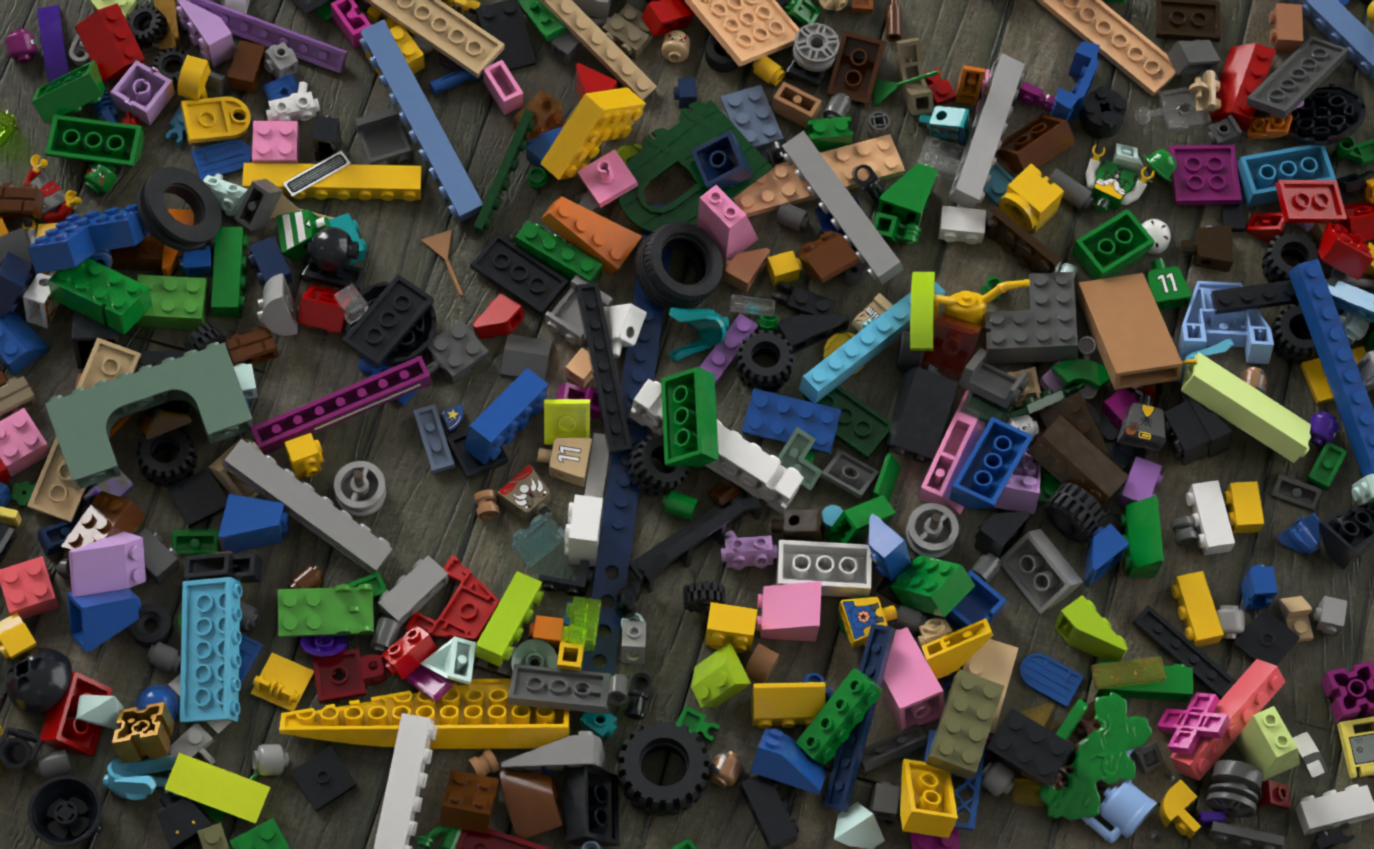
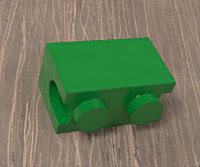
[805,116,853,151]

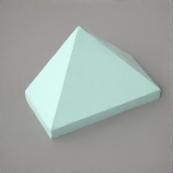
[76,695,124,730]

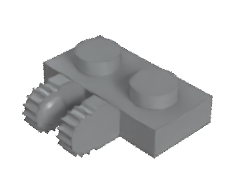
[168,722,216,765]

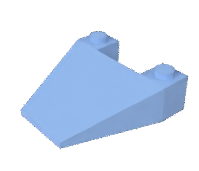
[1178,281,1274,364]

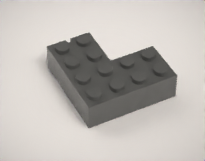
[985,272,1078,364]

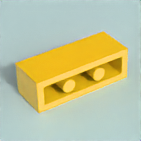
[1171,571,1224,647]

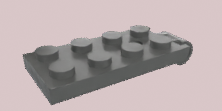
[508,664,629,714]

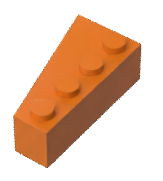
[541,196,642,275]

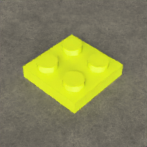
[544,399,590,445]

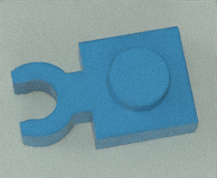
[166,107,187,147]

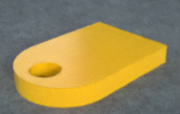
[180,96,251,144]

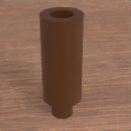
[886,0,902,42]

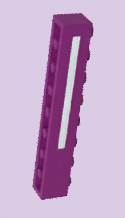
[251,356,432,455]

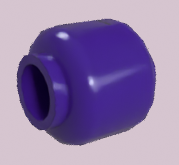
[1309,411,1339,446]

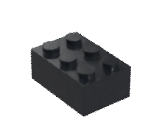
[987,708,1074,791]

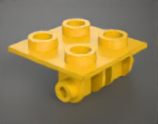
[250,653,314,711]

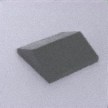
[500,334,553,381]
[821,450,880,499]

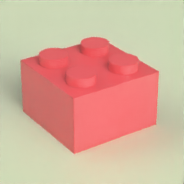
[0,556,60,620]

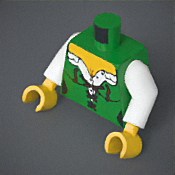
[1086,144,1155,213]

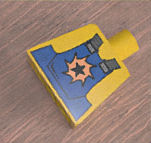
[838,597,897,649]

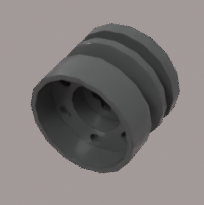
[1206,760,1264,817]

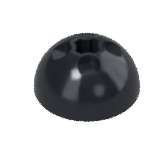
[6,648,72,716]
[28,775,101,847]

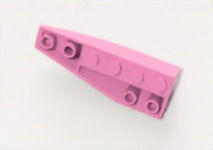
[918,390,989,516]

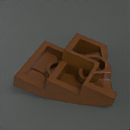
[499,769,564,839]

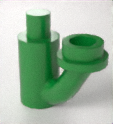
[417,824,463,849]

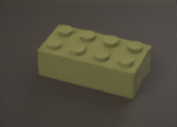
[926,669,1004,780]

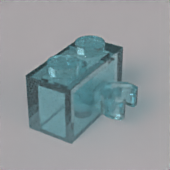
[511,512,565,568]

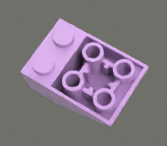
[175,0,234,68]
[994,448,1041,514]

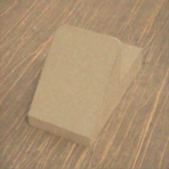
[1279,596,1314,642]

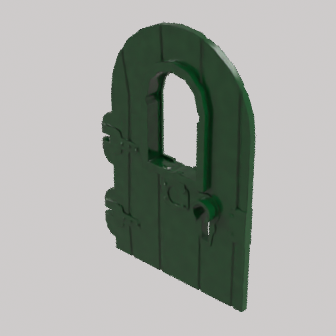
[618,100,773,233]

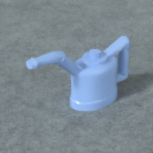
[1081,748,1157,843]

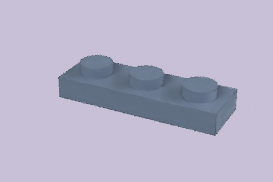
[413,404,455,474]

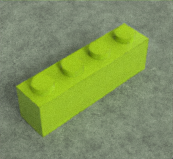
[475,571,544,667]

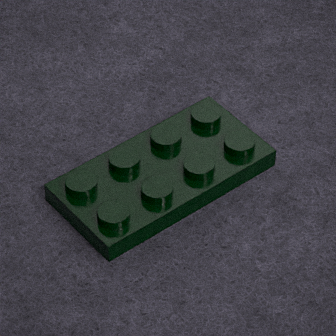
[800,386,892,460]

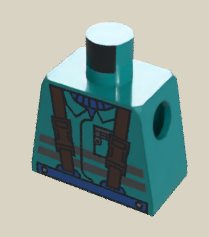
[919,106,970,149]

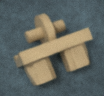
[1189,70,1221,114]

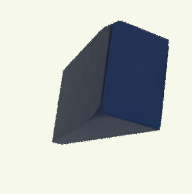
[37,516,82,556]

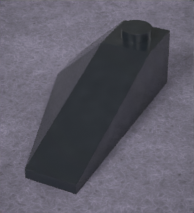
[1319,502,1374,570]

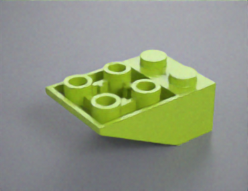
[1054,595,1128,663]

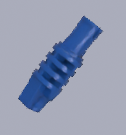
[92,91,119,123]

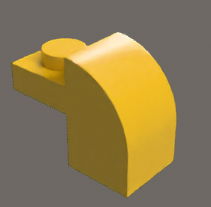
[177,55,211,101]
[557,625,587,671]
[1159,779,1201,839]

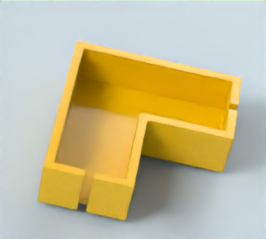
[540,87,646,180]

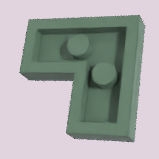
[777,427,823,490]

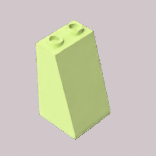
[1235,706,1300,782]

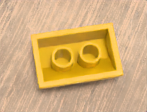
[751,682,826,729]

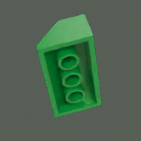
[45,115,145,167]
[661,367,719,466]

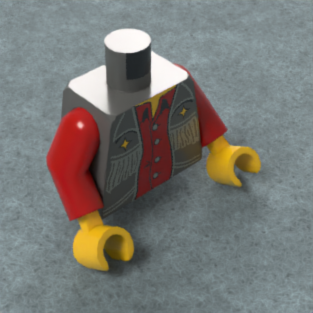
[18,154,82,224]

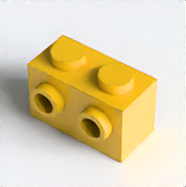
[285,433,324,480]

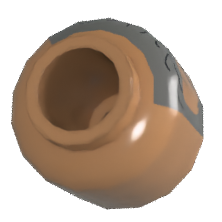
[1239,367,1269,394]
[709,751,743,788]

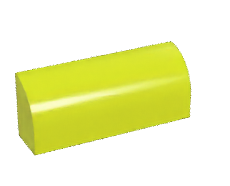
[164,753,271,824]

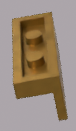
[154,0,181,53]

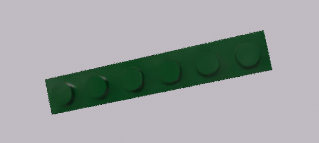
[474,109,536,236]

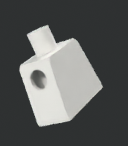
[603,304,647,358]

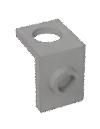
[621,621,646,664]

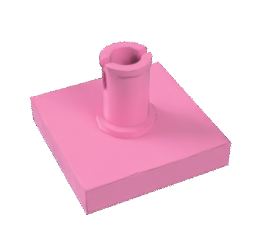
[577,149,638,208]

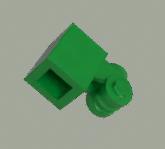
[873,212,921,245]

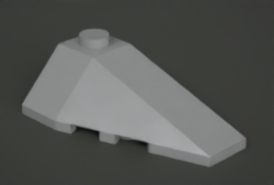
[501,731,608,771]

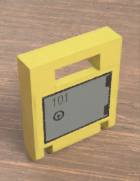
[1337,717,1374,779]

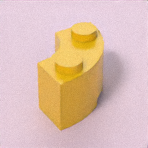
[0,613,37,660]

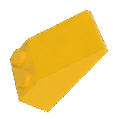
[900,759,958,838]

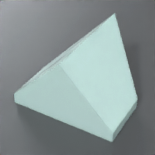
[1113,143,1152,183]
[420,636,476,684]
[834,802,885,849]

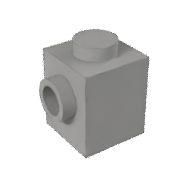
[1313,596,1347,635]

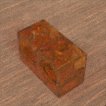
[514,89,563,140]

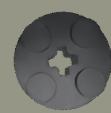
[1080,86,1127,139]

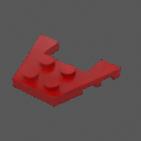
[405,555,500,643]

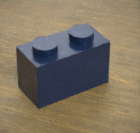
[247,236,293,286]

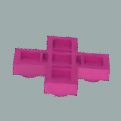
[1157,693,1231,755]

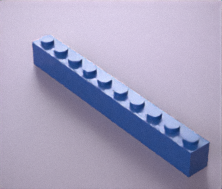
[1288,259,1374,477]

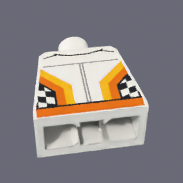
[23,271,59,328]

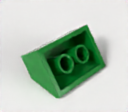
[32,60,105,124]
[1119,496,1164,578]

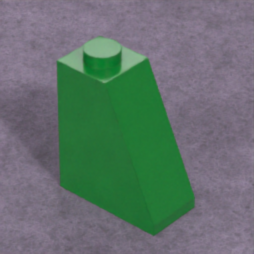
[825,495,896,544]

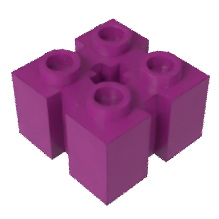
[1321,661,1374,724]

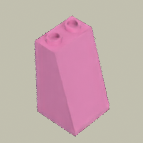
[697,185,758,265]
[864,627,944,731]

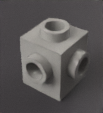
[264,42,298,79]

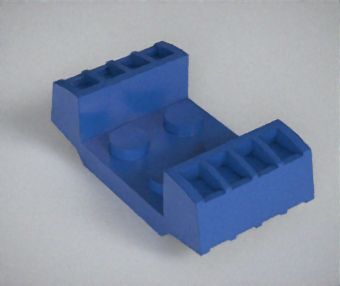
[1050,41,1100,124]

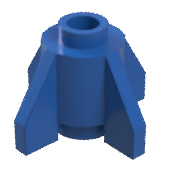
[1276,513,1321,554]

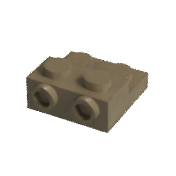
[602,3,655,59]

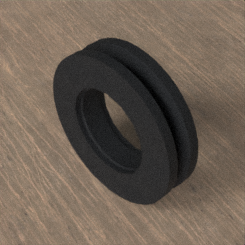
[137,167,222,252]

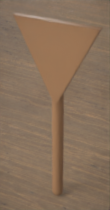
[420,230,463,297]

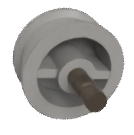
[334,461,386,517]
[906,503,959,559]

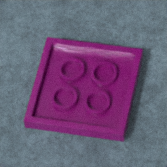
[1168,144,1242,206]

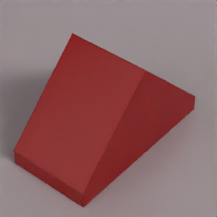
[1245,213,1286,244]

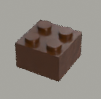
[440,770,499,834]

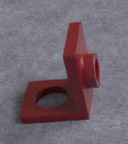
[1256,780,1291,810]

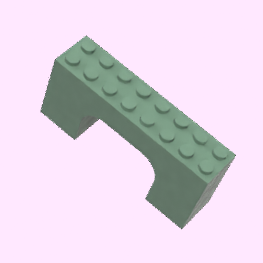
[45,342,253,491]

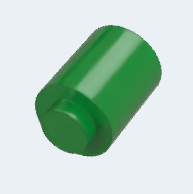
[662,491,698,521]

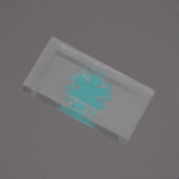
[730,295,776,317]

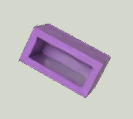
[1118,456,1163,506]

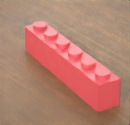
[1170,659,1286,781]

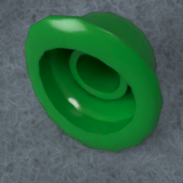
[1143,149,1177,182]

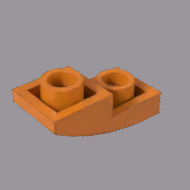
[1247,114,1293,140]

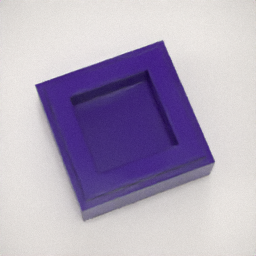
[1196,811,1226,828]

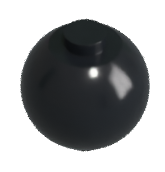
[308,227,359,272]

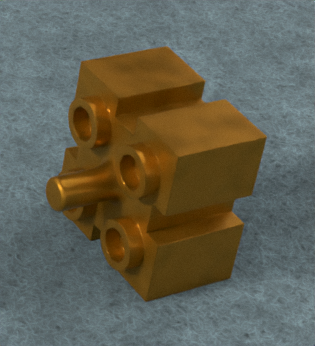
[112,702,175,764]

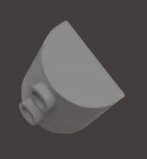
[257,273,298,336]

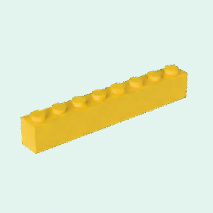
[242,163,422,201]

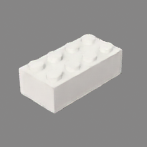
[776,540,872,598]

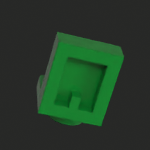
[785,0,821,25]

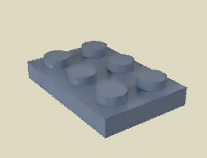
[720,85,784,150]

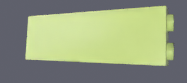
[1181,352,1311,463]

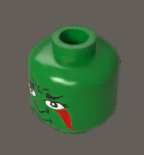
[84,162,118,195]

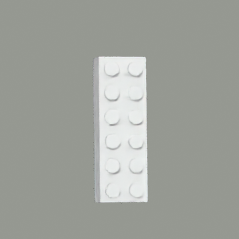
[374,713,438,849]

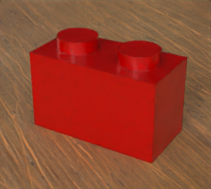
[641,0,695,37]

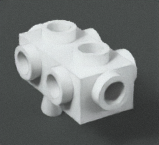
[266,82,320,121]

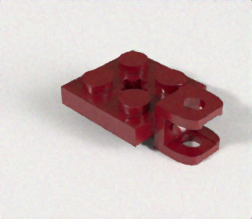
[312,648,386,704]

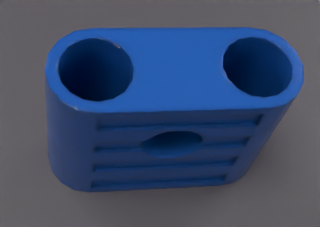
[262,74,299,101]

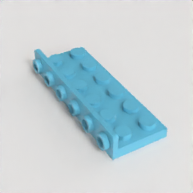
[180,577,242,724]

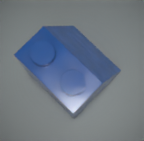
[218,494,290,554]
[67,588,141,652]

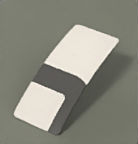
[1293,732,1328,778]

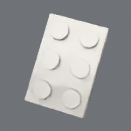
[564,494,603,567]

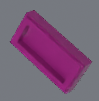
[404,665,453,703]

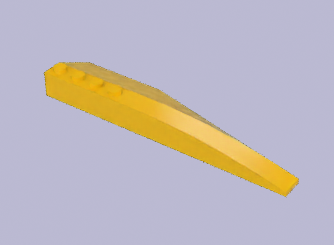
[279,679,570,749]

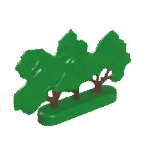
[1038,692,1152,821]

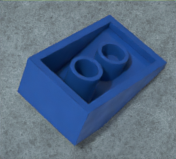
[750,728,827,795]

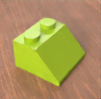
[691,643,751,708]

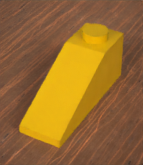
[921,618,993,679]

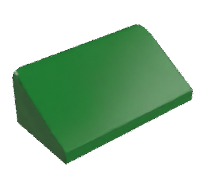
[871,453,901,502]
[171,529,220,555]

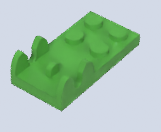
[278,584,374,638]

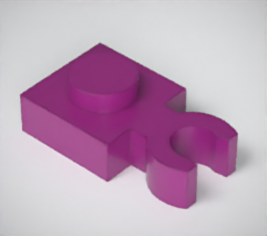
[1017,82,1055,112]

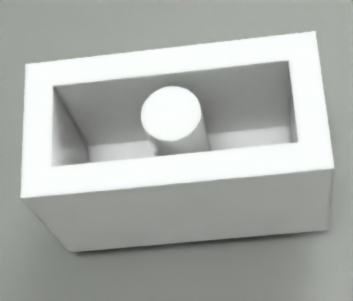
[938,205,986,244]

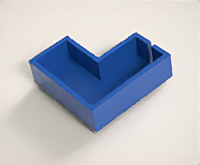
[28,204,151,273]

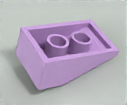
[69,531,146,597]

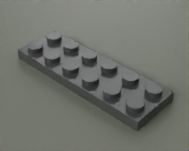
[1246,36,1349,118]

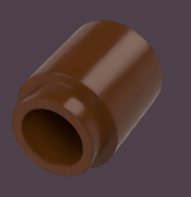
[287,565,323,589]

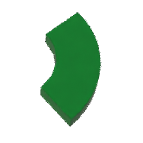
[1051,359,1111,390]

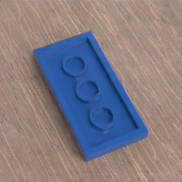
[742,388,842,454]

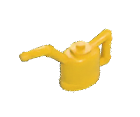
[933,279,1030,334]

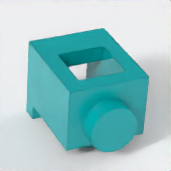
[580,712,618,742]

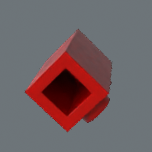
[381,625,438,680]

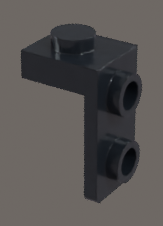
[538,560,593,596]

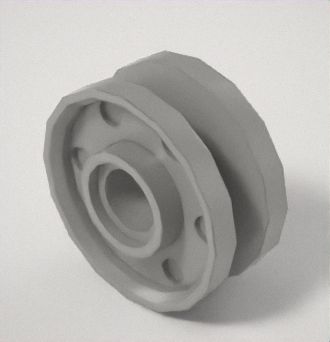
[792,23,840,72]

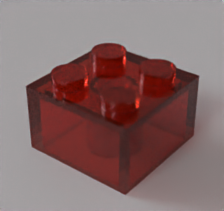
[923,312,982,373]

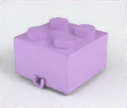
[110,60,175,126]

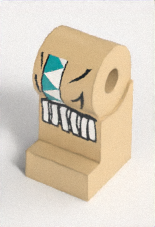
[851,293,893,332]

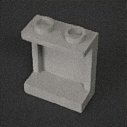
[545,275,613,347]

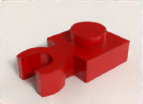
[924,68,956,106]

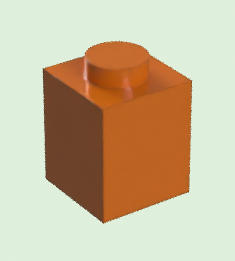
[529,615,564,649]

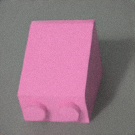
[756,581,822,642]

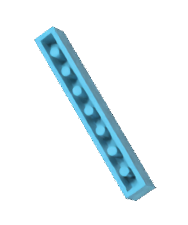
[799,282,946,403]

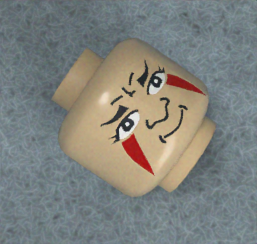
[661,30,691,63]

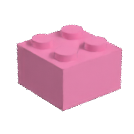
[252,121,300,164]
[0,408,50,477]

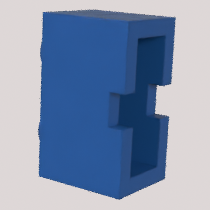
[1240,564,1278,610]

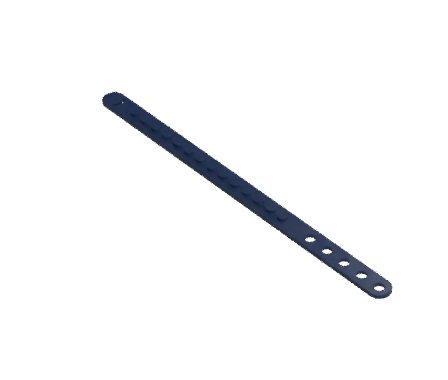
[579,203,672,693]

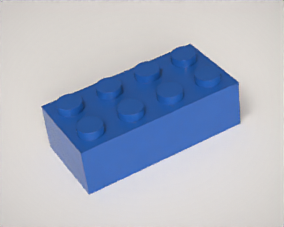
[464,368,549,465]

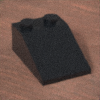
[476,0,536,71]

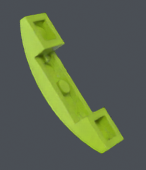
[910,272,935,351]

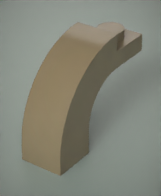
[896,38,934,115]

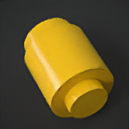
[752,56,785,86]

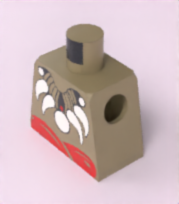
[497,464,553,522]

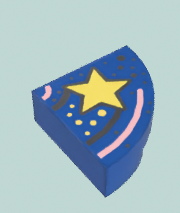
[441,404,464,434]

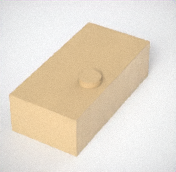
[962,639,1018,736]

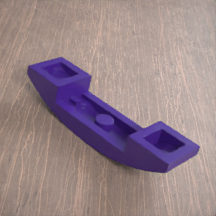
[37,5,69,83]

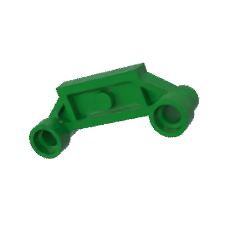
[1336,136,1374,166]

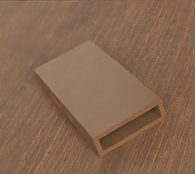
[1077,273,1183,390]

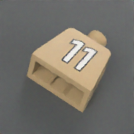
[537,438,592,487]

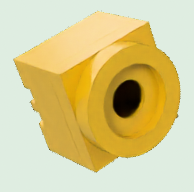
[999,164,1064,233]

